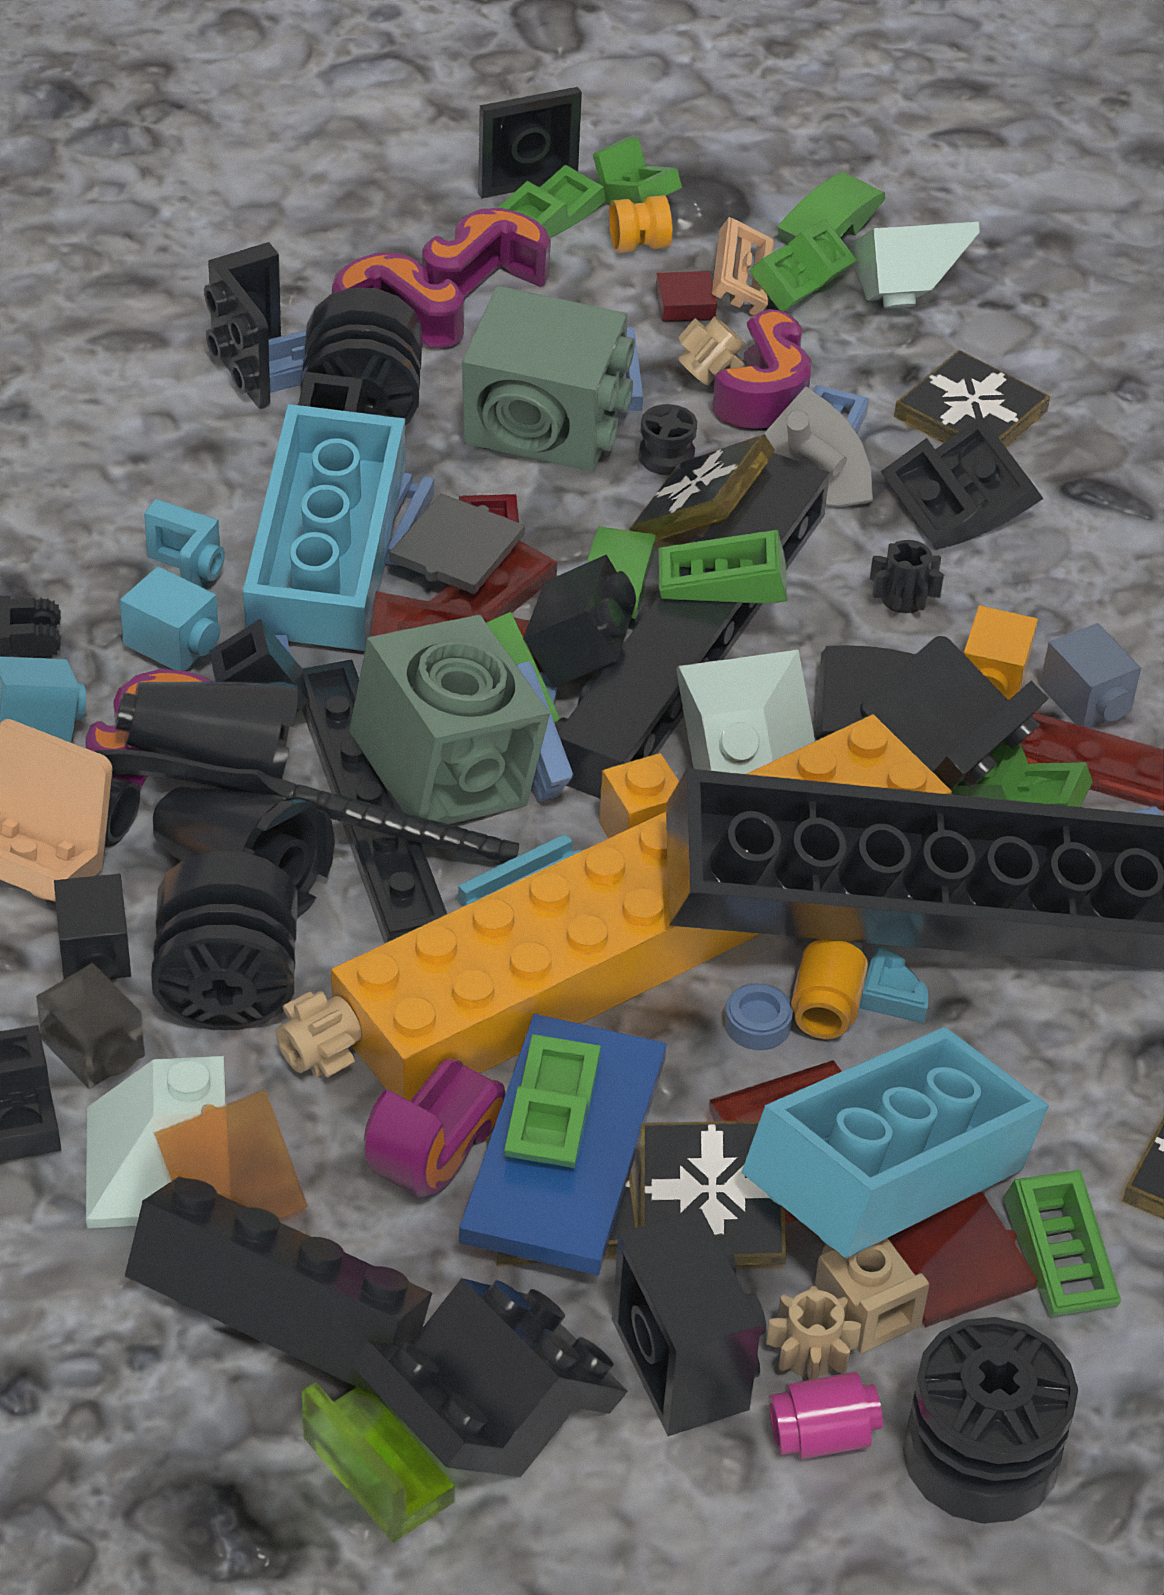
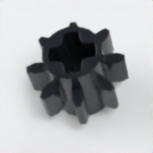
[869,540,944,614]

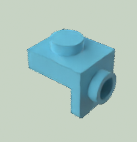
[144,499,225,588]

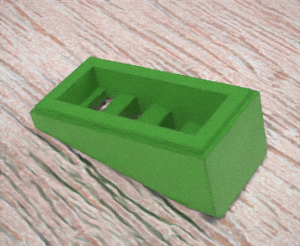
[659,530,788,603]
[1003,1169,1121,1317]

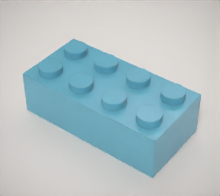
[243,404,406,651]
[741,1027,1049,1258]

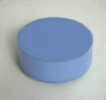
[724,983,793,1050]

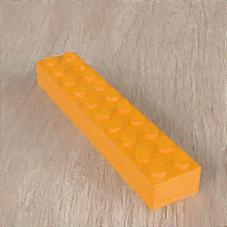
[331,714,952,1101]

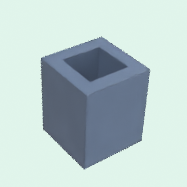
[1040,623,1141,731]

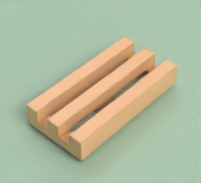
[712,217,774,315]

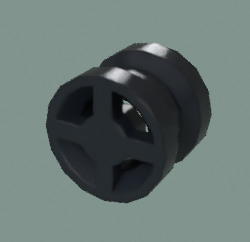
[639,404,698,476]

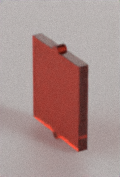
[888,1192,1038,1327]

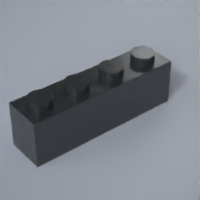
[125,1176,432,1397]

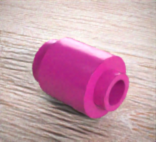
[768,1372,883,1459]

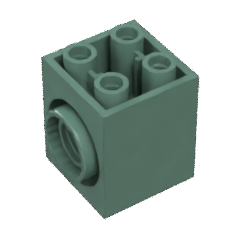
[462,285,635,472]
[349,615,550,824]

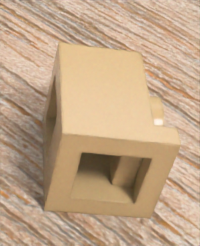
[815,1238,930,1354]

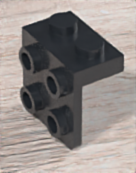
[204,242,281,408]
[860,636,1049,791]

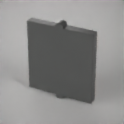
[389,493,525,594]

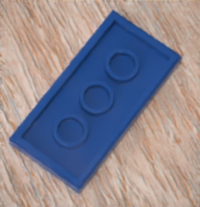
[459,1014,667,1276]

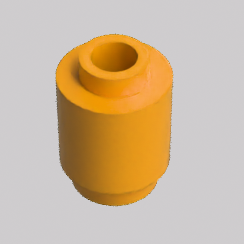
[791,939,868,1039]

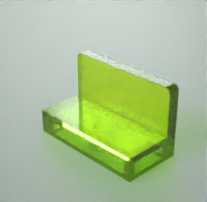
[302,1383,455,1543]

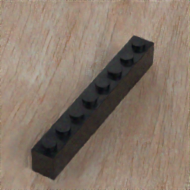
[555,450,830,799]

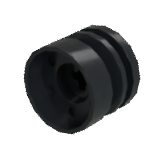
[301,287,423,426]
[151,851,298,1030]
[903,1317,1078,1524]

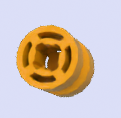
[609,195,672,253]

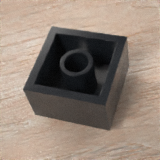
[612,1208,766,1436]

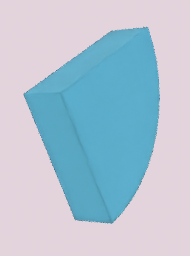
[859,945,928,1024]

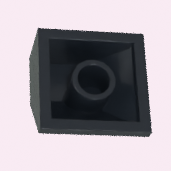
[478,87,582,199]

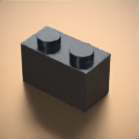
[523,554,636,688]

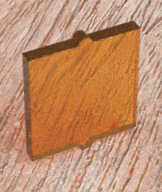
[153,1089,308,1218]

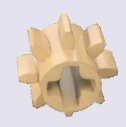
[678,316,745,386]
[276,991,362,1078]
[766,1286,861,1380]

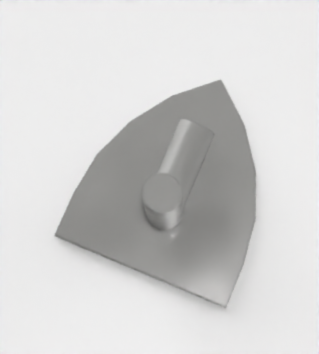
[735,387,873,508]

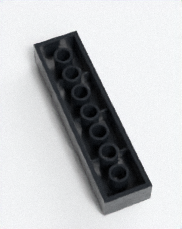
[666,768,1164,969]

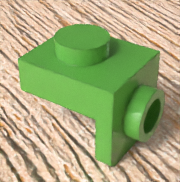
[593,137,682,204]

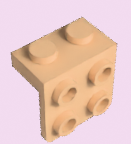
[0,719,112,902]

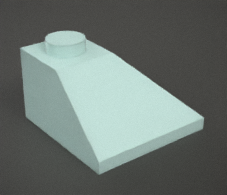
[849,221,980,309]
[676,650,815,774]
[86,1056,230,1229]

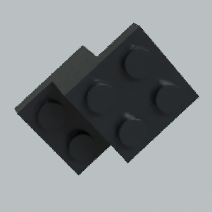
[350,1278,628,1478]

